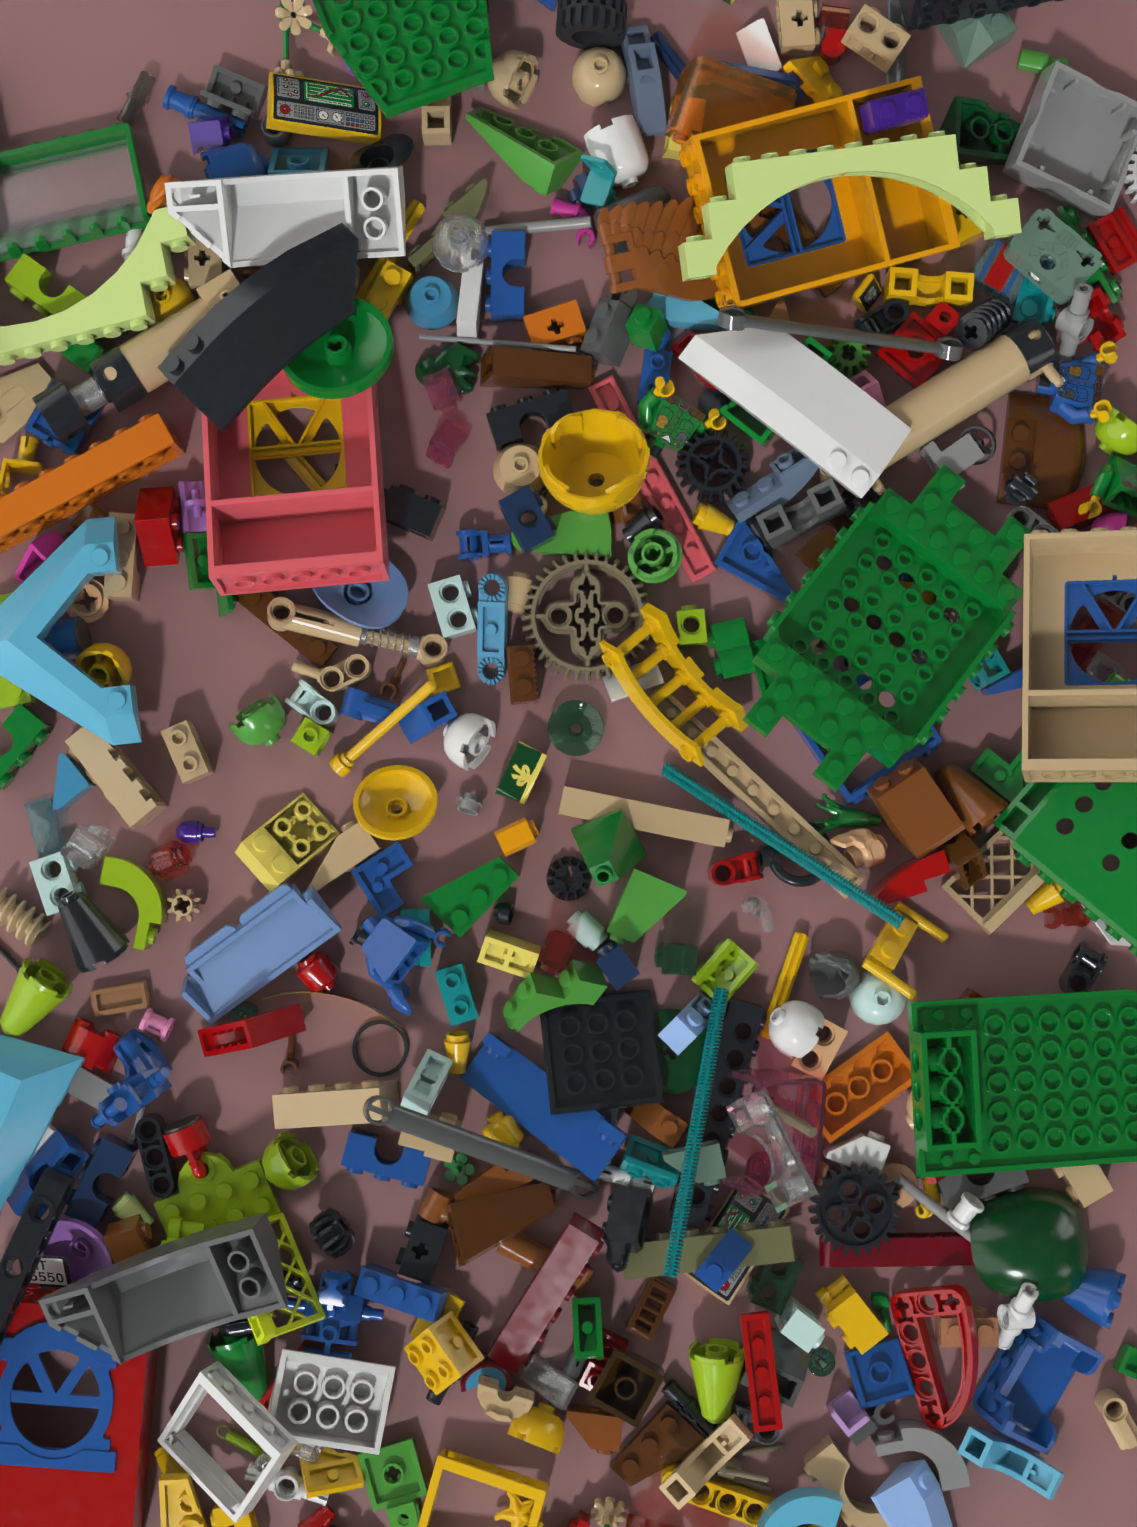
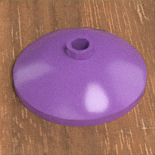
[43,1217,115,1283]

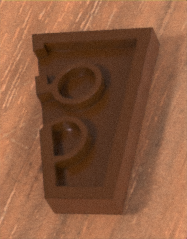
[610,1401,705,1487]

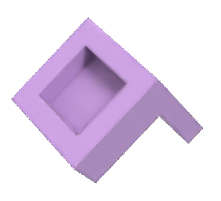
[826,1387,870,1437]

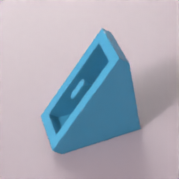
[53,753,96,810]

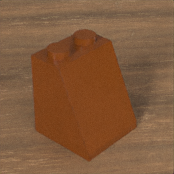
[867,758,966,860]

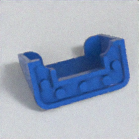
[973,1314,1105,1455]

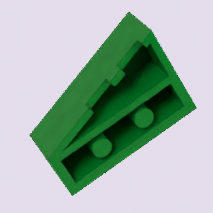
[419,857,520,938]

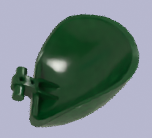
[970,1187,1090,1302]

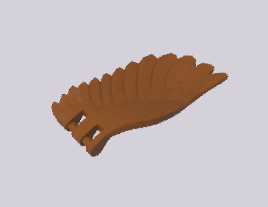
[597,196,785,302]

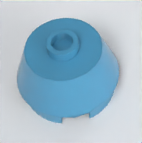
[405,275,459,330]

